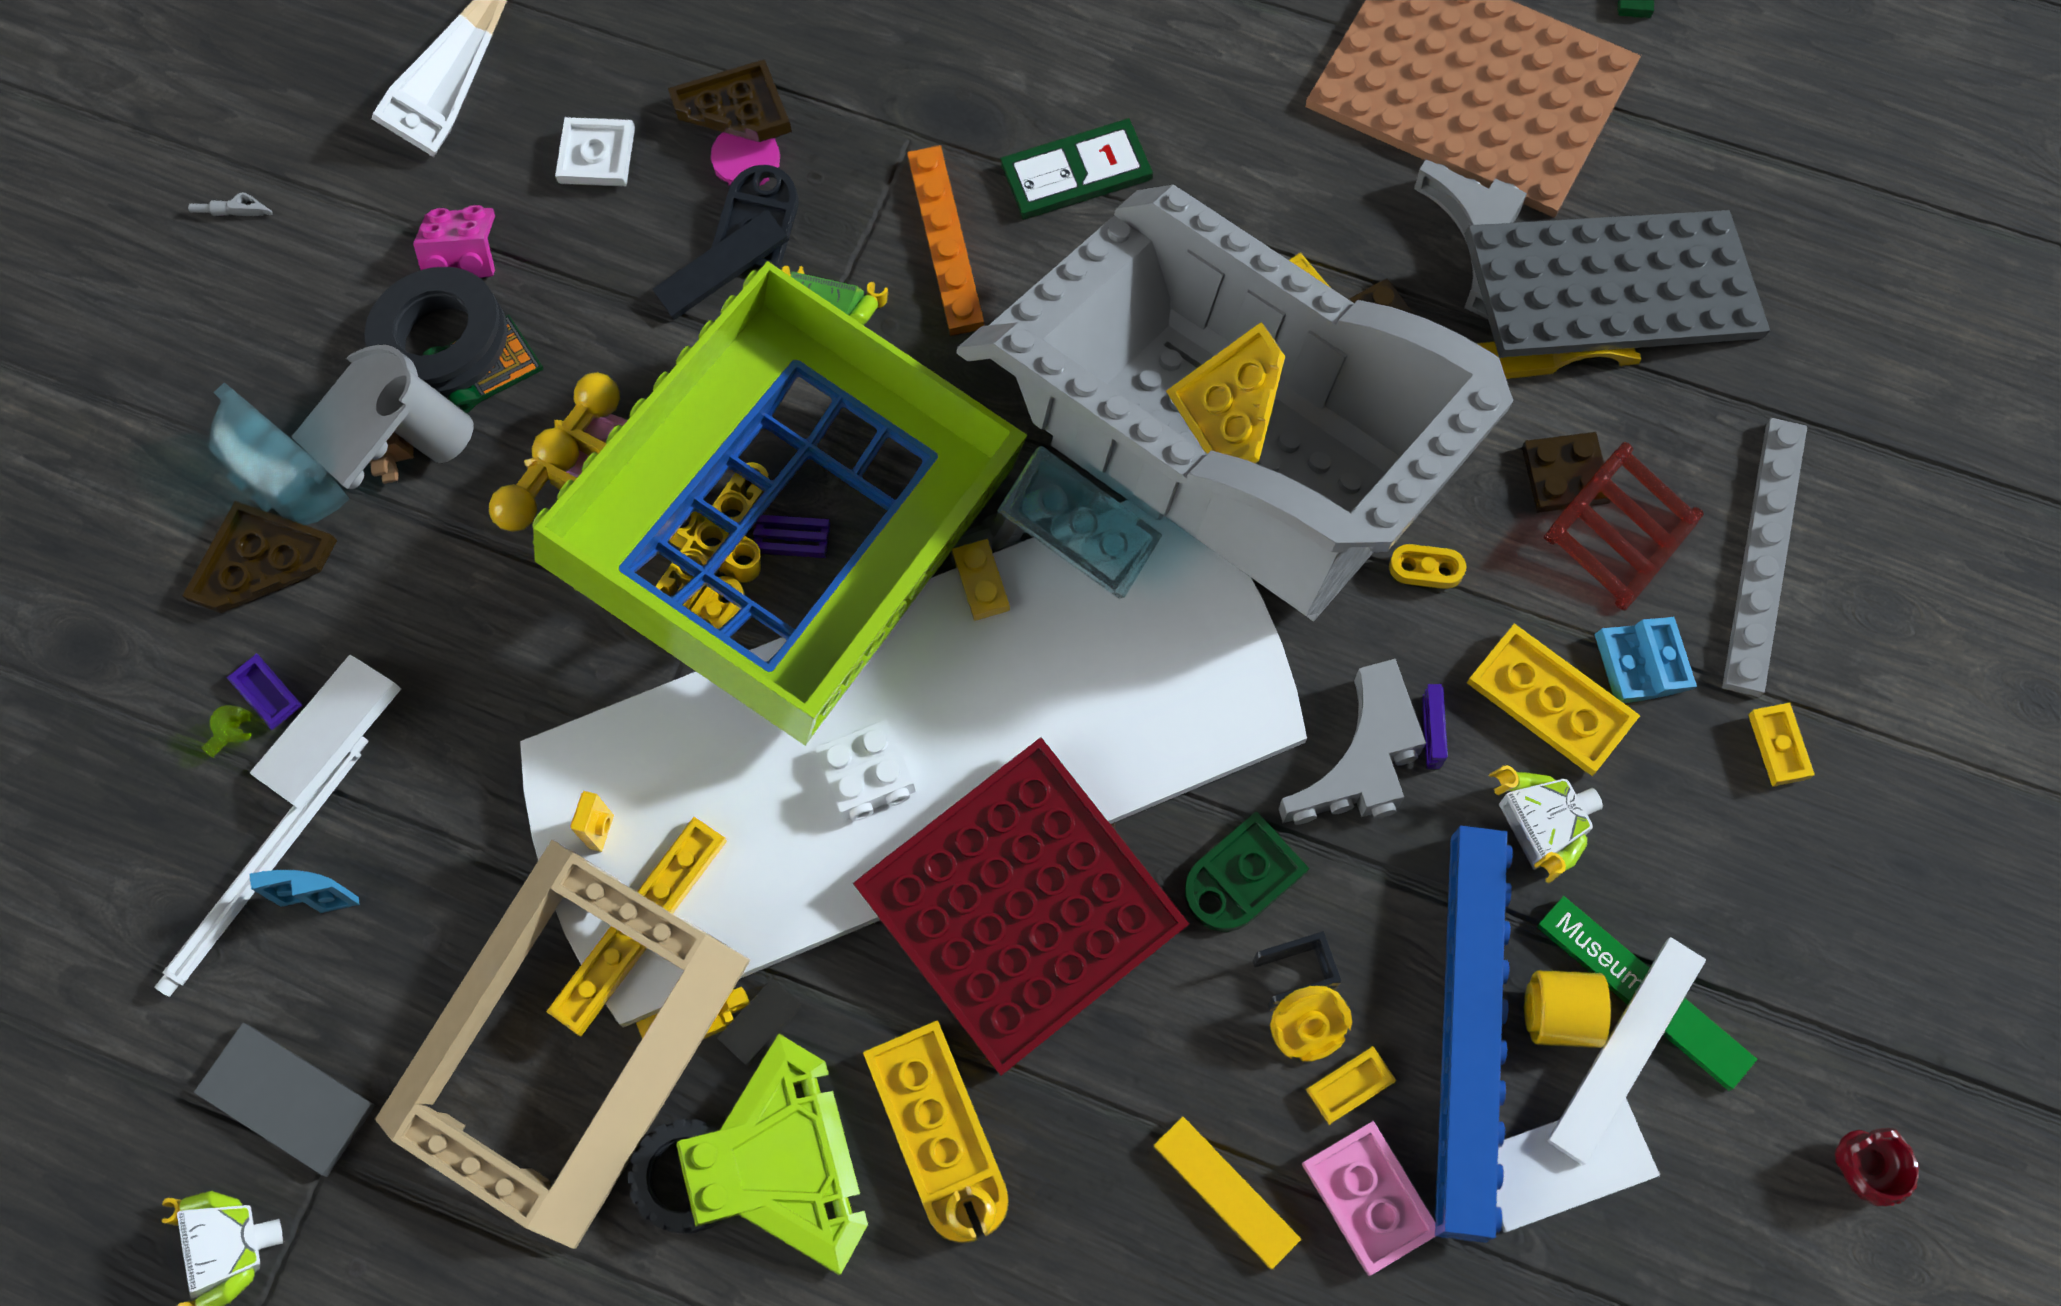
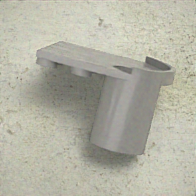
[291,345,473,489]

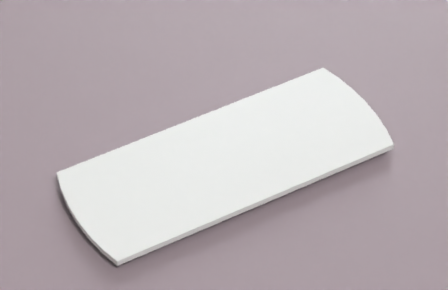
[520,500,1307,1027]

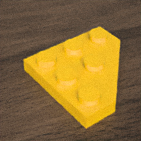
[1166,322,1285,463]

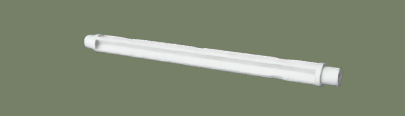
[155,736,369,997]

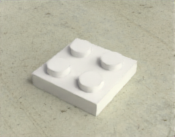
[555,118,635,186]

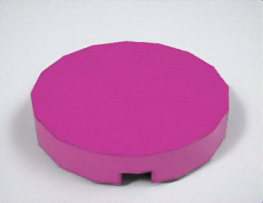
[711,132,780,186]

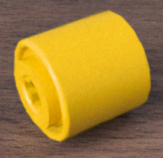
[1524,970,1611,1048]

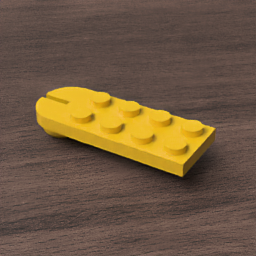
[863,1020,1008,1243]

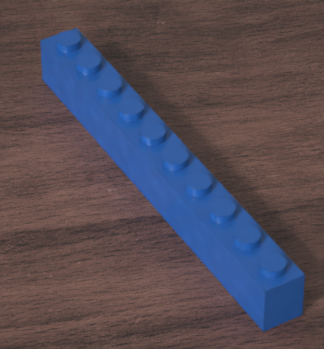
[1435,825,1513,1243]

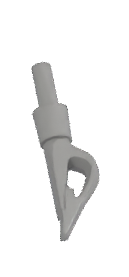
[189,193,273,216]

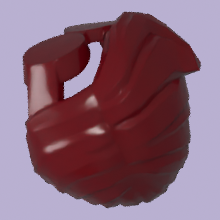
[1835,1128,1919,1207]

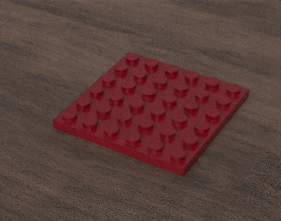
[853,737,1189,1076]

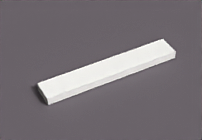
[1547,937,1706,1166]

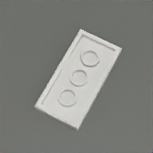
[250,655,401,810]
[1497,1097,1660,1233]

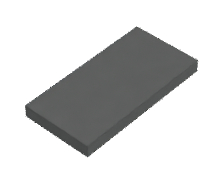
[194,1022,376,1177]

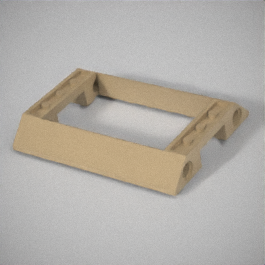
[375,840,751,1249]

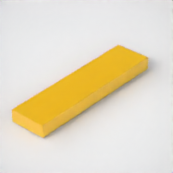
[1153,1117,1301,1270]

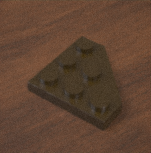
[668,59,792,142]
[182,500,337,613]

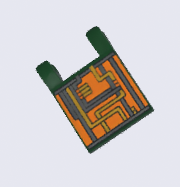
[423,315,543,413]

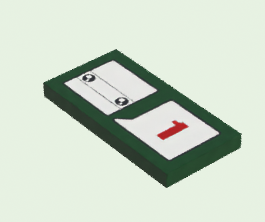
[1001,118,1153,220]

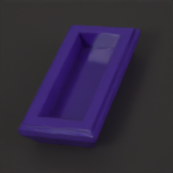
[226,653,302,730]

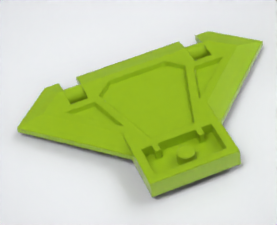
[676,1034,868,1275]

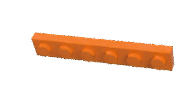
[907,145,984,336]

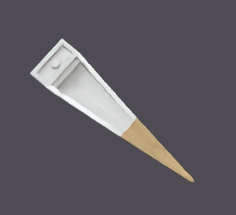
[372,0,507,157]

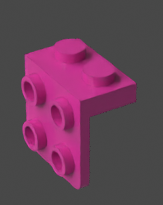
[413,205,495,277]

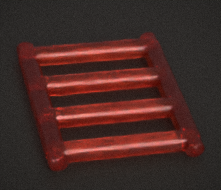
[1544,442,1704,611]

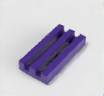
[753,515,830,558]
[1422,684,1448,769]

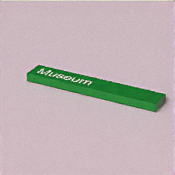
[1536,896,1757,1091]

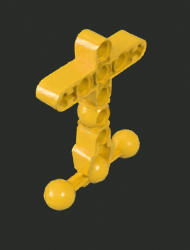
[489,372,768,610]

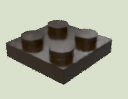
[1522,432,1613,513]

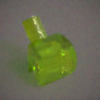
[201,705,252,757]

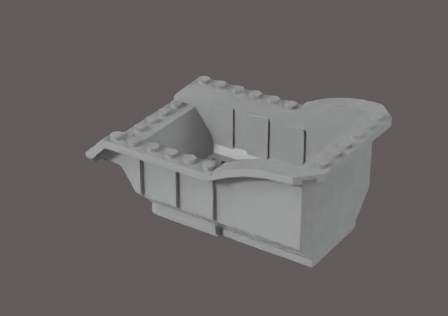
[956,185,1513,621]

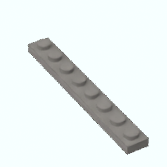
[1722,418,1807,697]

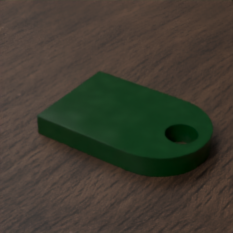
[1185,811,1310,932]

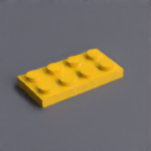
[1467,623,1641,777]

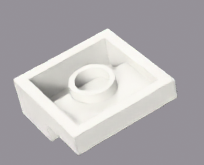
[815,719,916,821]

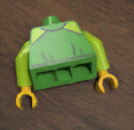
[782,266,888,325]

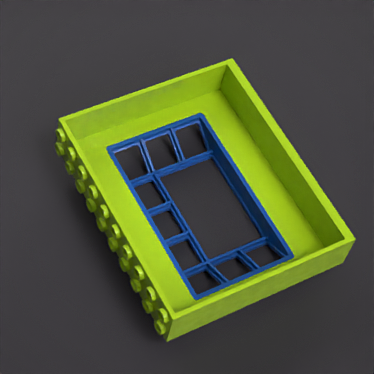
[532,261,1027,746]

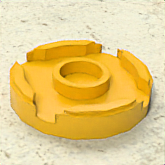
[1270,986,1353,1061]

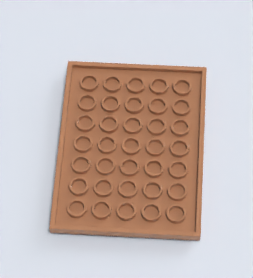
[1306,0,1641,218]

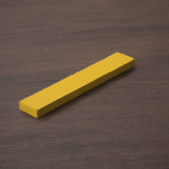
[546,817,727,1037]

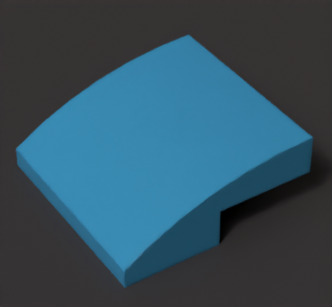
[1594,617,1697,703]
[250,870,360,913]

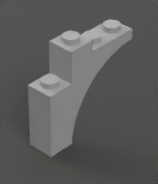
[1414,159,1527,319]
[1278,659,1426,825]

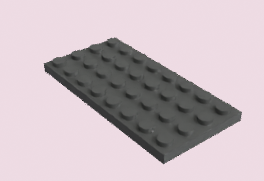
[1464,210,1770,358]

